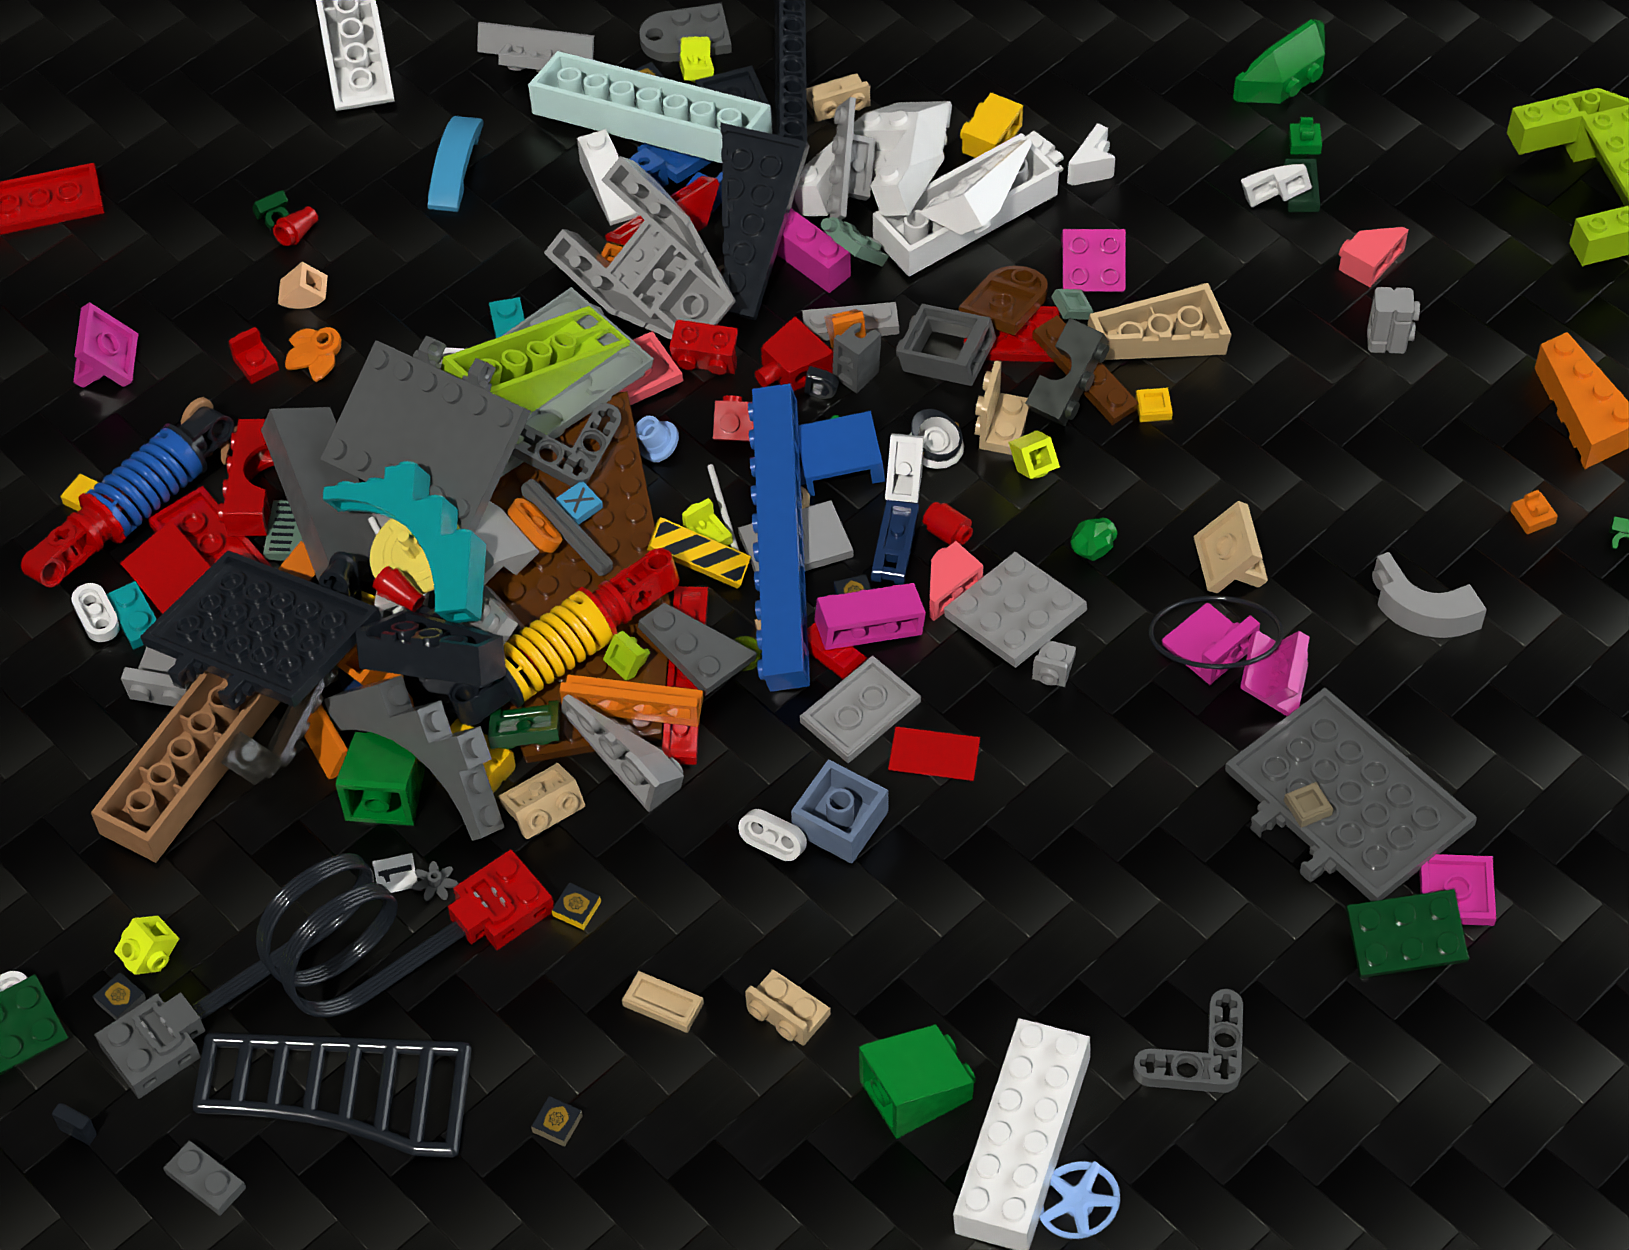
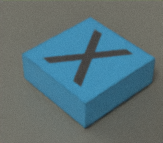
[556,482,603,525]

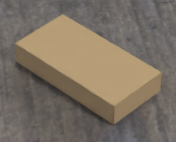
[622,971,704,1033]

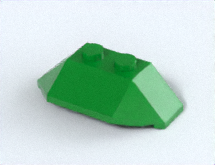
[1233,19,1325,104]

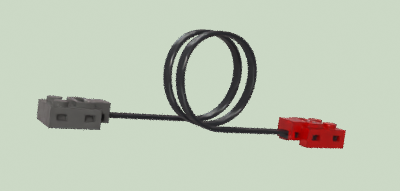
[95,849,554,1099]

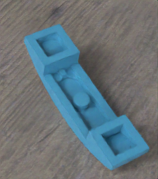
[427,116,483,212]

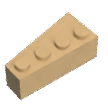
[1087,283,1231,360]

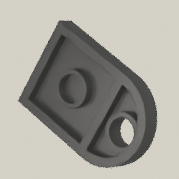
[640,3,732,62]

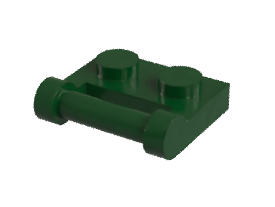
[488,700,562,749]

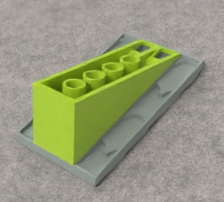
[441,287,654,477]

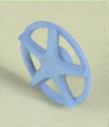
[1039,1161,1120,1239]

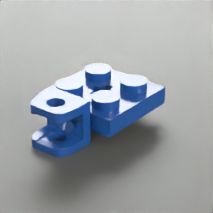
[630,143,713,188]

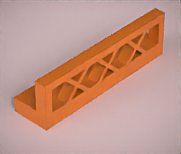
[559,675,703,727]

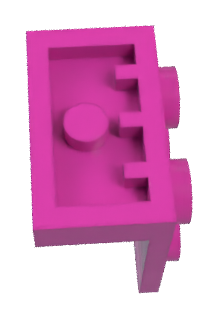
[1061,229,1125,292]
[1162,603,1260,685]

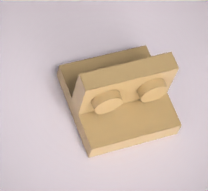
[1194,501,1268,593]

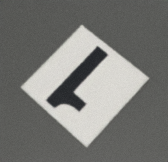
[373,853,418,893]

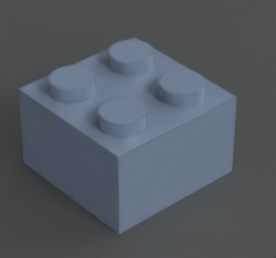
[791,759,888,864]

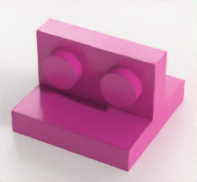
[73,302,138,388]

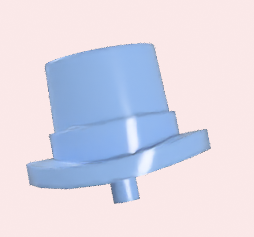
[635,416,679,462]

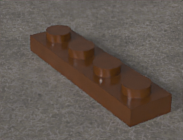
[1032,315,1139,425]

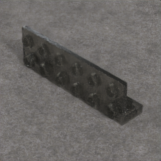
[221,657,344,785]

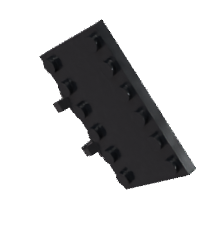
[140,550,382,710]

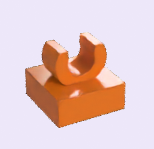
[1510,490,1558,534]

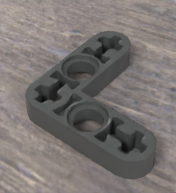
[511,403,621,487]
[1133,989,1243,1093]

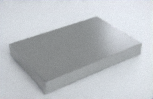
[738,500,853,572]
[800,656,921,763]

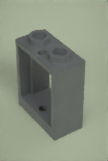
[896,304,996,386]

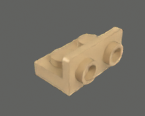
[806,73,870,122]
[498,763,585,839]
[745,969,830,1046]

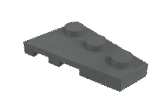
[638,603,757,696]

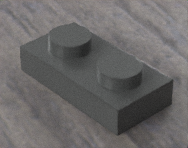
[164,1141,246,1216]

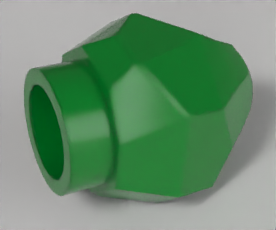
[1071,517,1117,561]

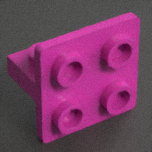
[1241,631,1310,716]

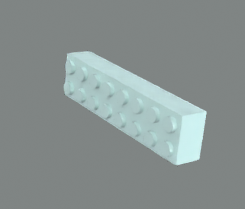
[528,51,772,163]

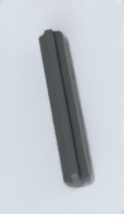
[521,479,613,576]

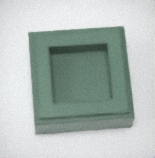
[1051,289,1094,320]

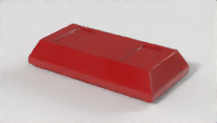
[808,622,867,680]

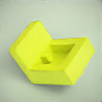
[680,37,714,82]
[682,498,733,546]

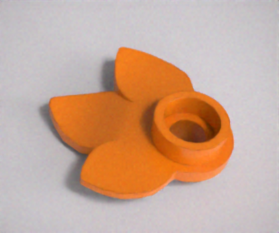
[285,327,342,382]

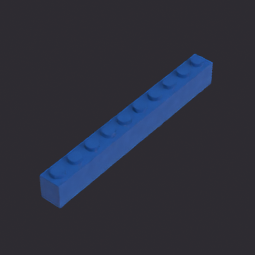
[748,383,810,692]

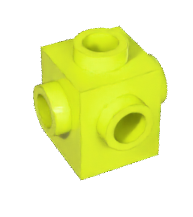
[114,916,179,975]

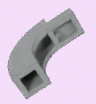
[1372,552,1487,638]

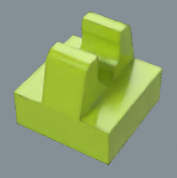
[603,631,650,681]

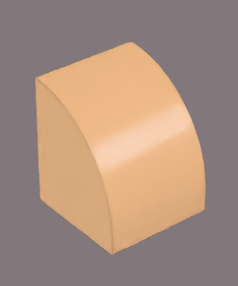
[278,262,328,309]

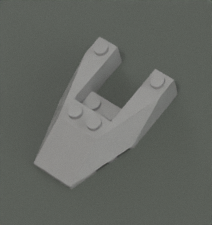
[544,156,736,339]

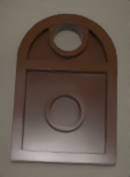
[959,266,1048,335]

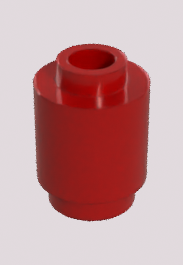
[922,502,973,545]

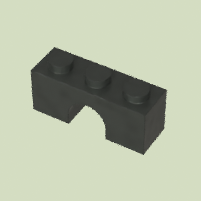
[1025,318,1109,426]

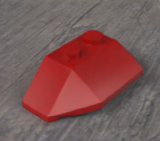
[605,175,719,246]

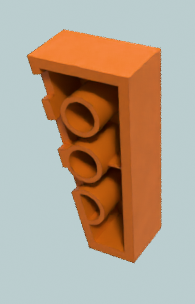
[1535,332,1629,469]

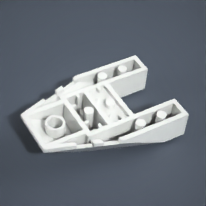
[794,101,952,216]

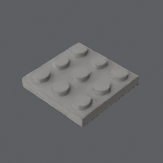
[944,552,1087,668]

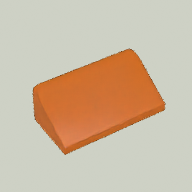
[301,701,348,779]

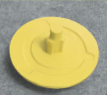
[370,519,460,594]

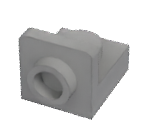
[1032,640,1076,687]

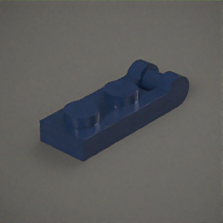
[871,500,919,585]

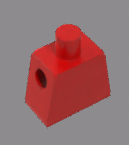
[755,316,833,391]

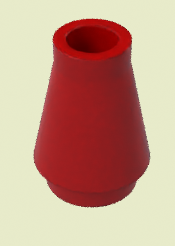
[273,206,318,246]
[373,566,425,612]

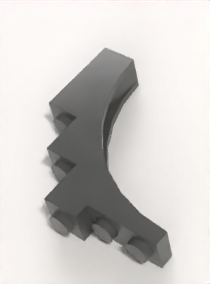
[324,675,505,840]

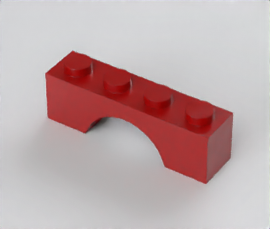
[218,419,274,536]

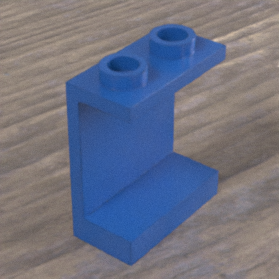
[798,411,885,496]

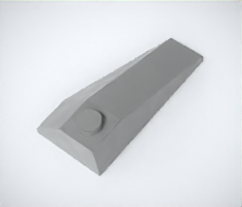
[561,694,684,812]

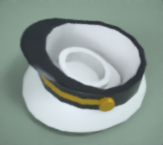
[909,409,964,469]

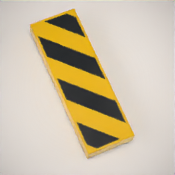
[647,517,751,589]

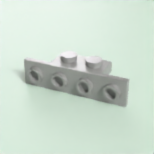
[478,22,594,73]
[827,97,875,220]

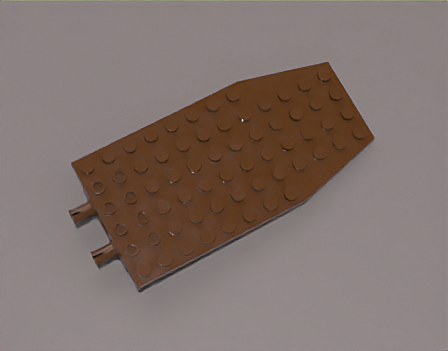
[485,391,671,763]

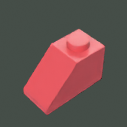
[1339,227,1408,287]
[929,541,983,621]

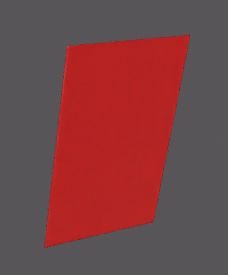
[888,727,980,781]

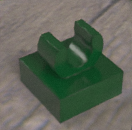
[252,190,289,230]

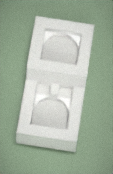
[1241,164,1312,207]

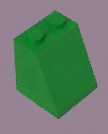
[335,732,425,826]
[859,1025,976,1139]

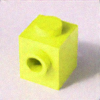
[1008,430,1060,479]

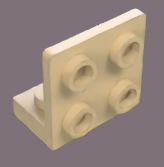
[975,361,1030,455]

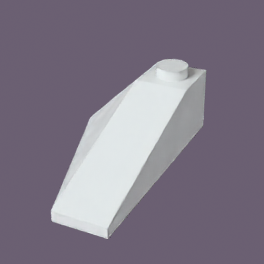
[921,138,1032,235]

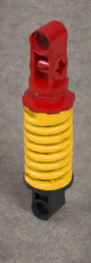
[449,548,680,726]

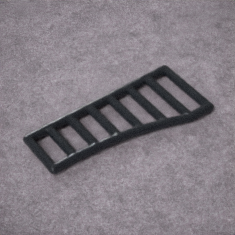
[192,1033,472,1158]

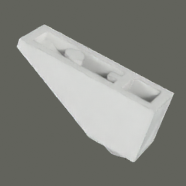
[577,129,639,226]

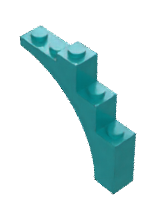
[323,461,486,623]

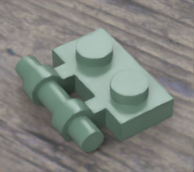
[821,217,889,267]

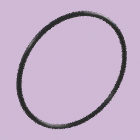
[1148,596,1284,669]

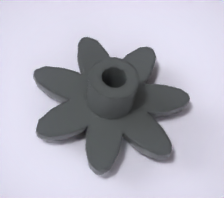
[412,861,458,902]

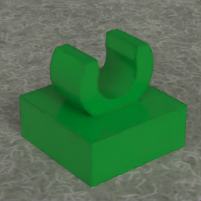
[1289,117,1322,154]
[1609,516,1629,550]

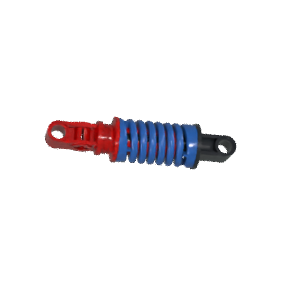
[21,406,234,587]

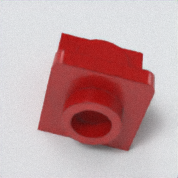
[229,327,279,384]

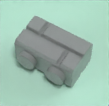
[1367,287,1420,353]

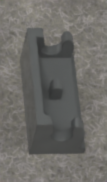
[833,323,881,393]

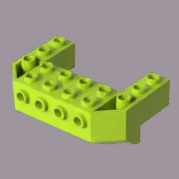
[1507,88,1629,266]

